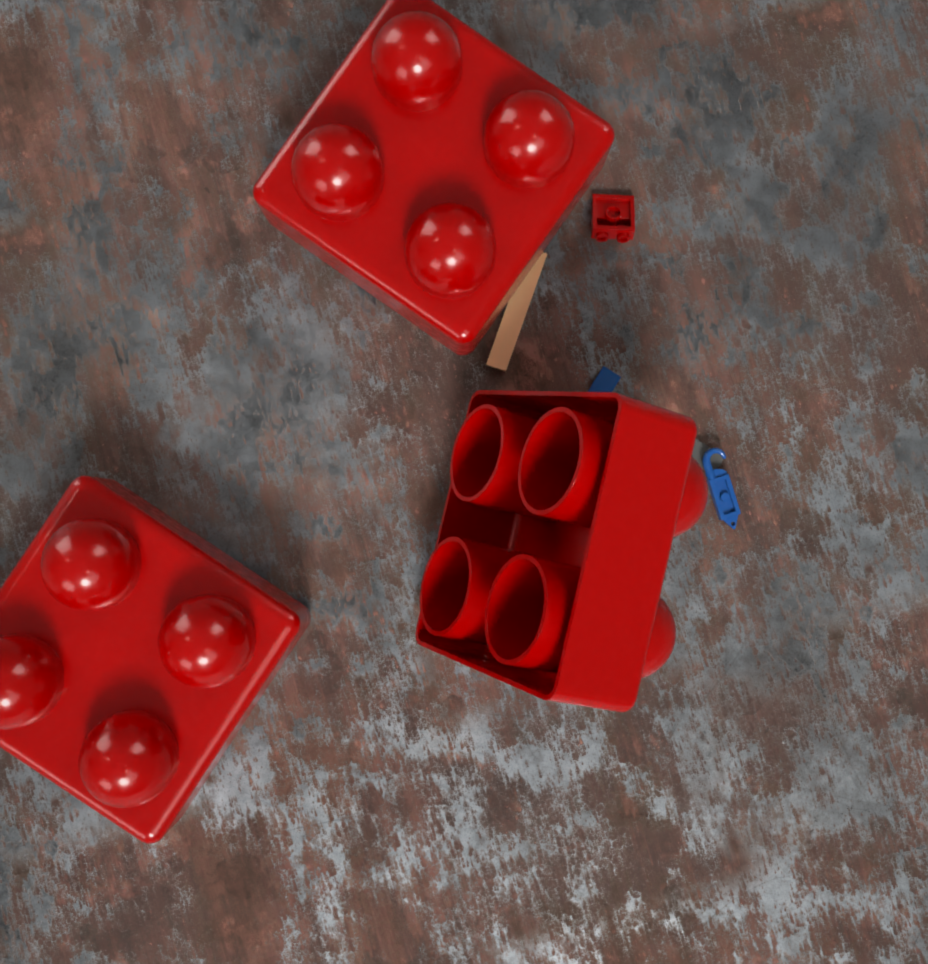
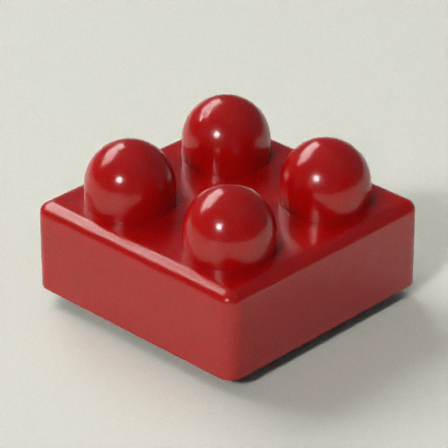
[253,0,615,355]
[416,390,708,712]
[0,476,311,844]

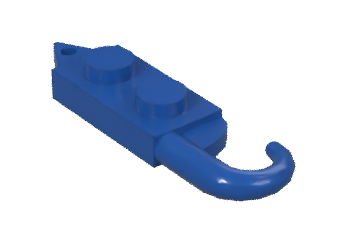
[702,448,741,529]

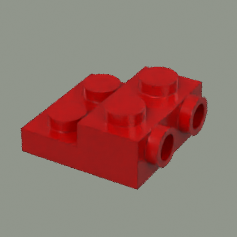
[591,194,635,243]

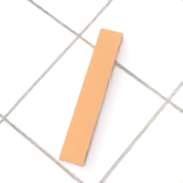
[486,252,547,372]

